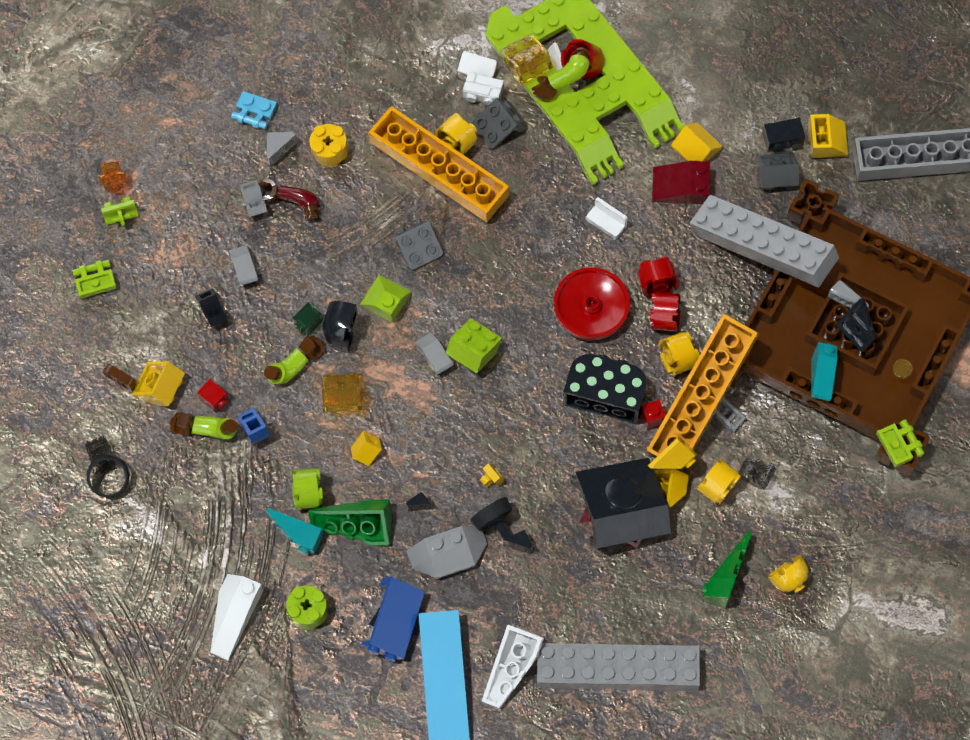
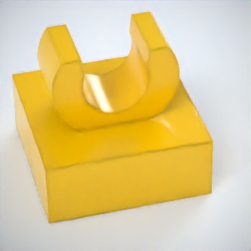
[480,463,505,486]

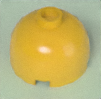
[768,555,809,593]

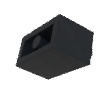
[762,118,805,152]

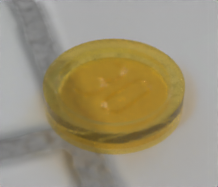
[893,359,913,379]

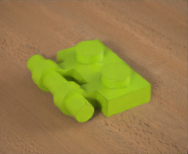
[72,259,117,299]
[876,419,925,467]

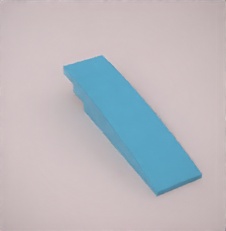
[419,610,470,740]

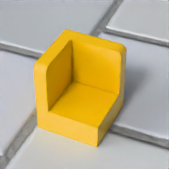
[351,431,382,466]

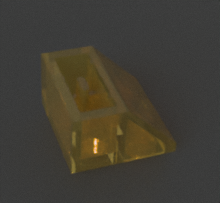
[500,34,553,85]
[322,372,362,412]

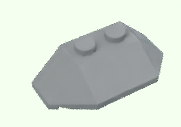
[406,526,487,579]

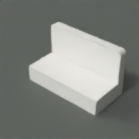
[586,197,628,240]

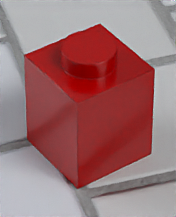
[197,379,229,413]
[640,399,666,430]

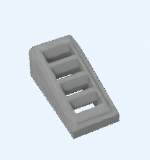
[828,280,869,308]
[713,397,746,432]

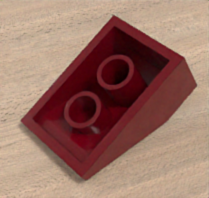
[652,160,710,204]

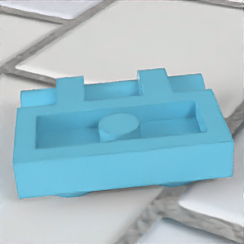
[231,91,277,129]

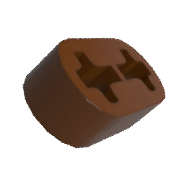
[102,364,137,391]

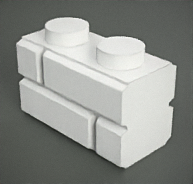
[463,72,504,106]

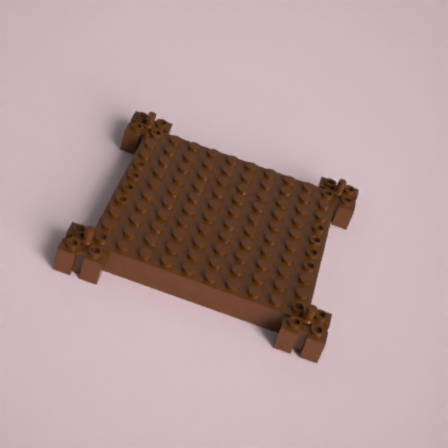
[730,178,970,477]

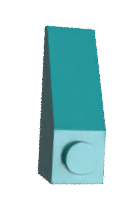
[811,342,837,401]
[266,508,323,555]

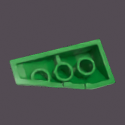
[308,499,392,545]
[701,531,752,609]

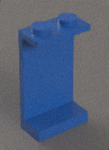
[361,577,425,662]

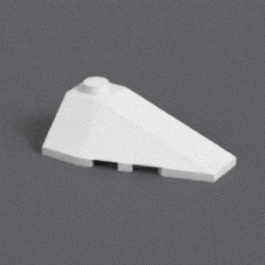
[210,574,264,661]
[482,625,544,708]

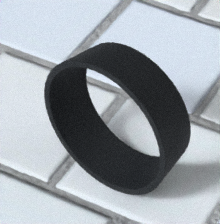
[86,455,130,497]
[470,497,512,531]

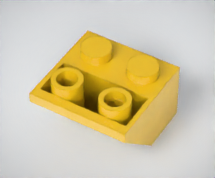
[808,114,848,158]

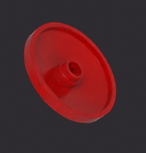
[554,267,630,340]

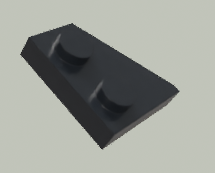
[836,298,877,352]

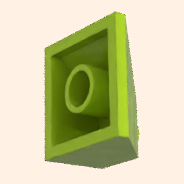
[360,275,411,323]

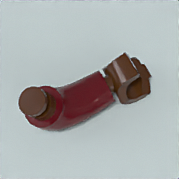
[258,179,320,221]

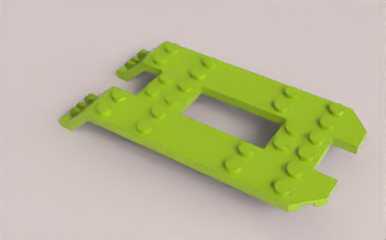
[485,0,684,185]

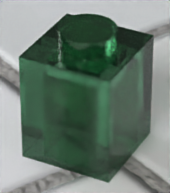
[292,302,323,336]

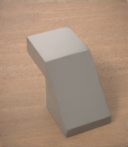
[239,180,267,217]
[229,245,258,286]
[415,333,454,375]

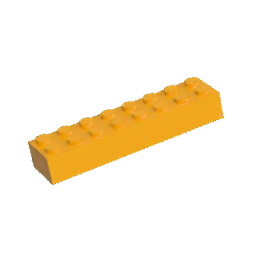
[368,106,509,223]
[647,314,760,470]

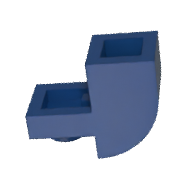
[237,408,269,445]

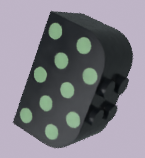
[563,354,646,425]

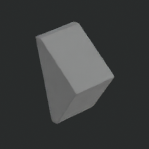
[267,132,297,166]

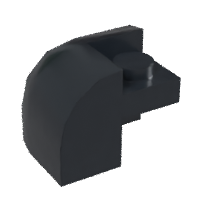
[322,301,358,353]

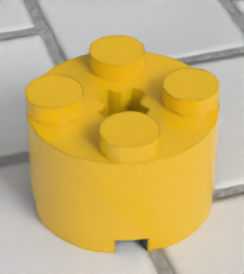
[434,113,477,155]
[309,124,349,167]
[658,332,700,376]
[697,458,741,505]

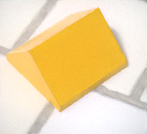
[671,122,723,161]

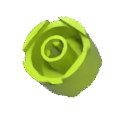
[291,468,323,510]
[286,586,328,630]

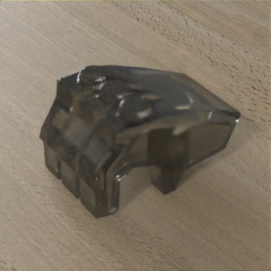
[85,435,117,476]
[739,458,776,490]

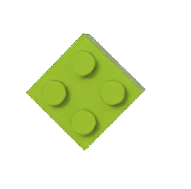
[445,318,502,373]

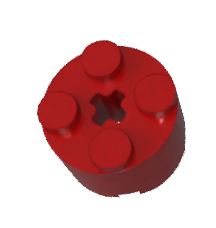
[561,39,603,79]
[637,256,680,299]
[650,292,681,332]

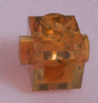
[99,161,127,192]

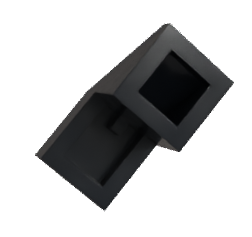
[195,289,228,327]
[494,520,533,554]

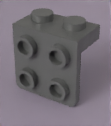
[472,98,527,149]
[391,218,443,270]

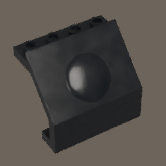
[570,458,671,548]

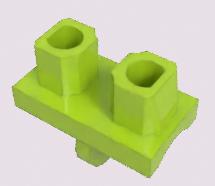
[101,197,139,226]

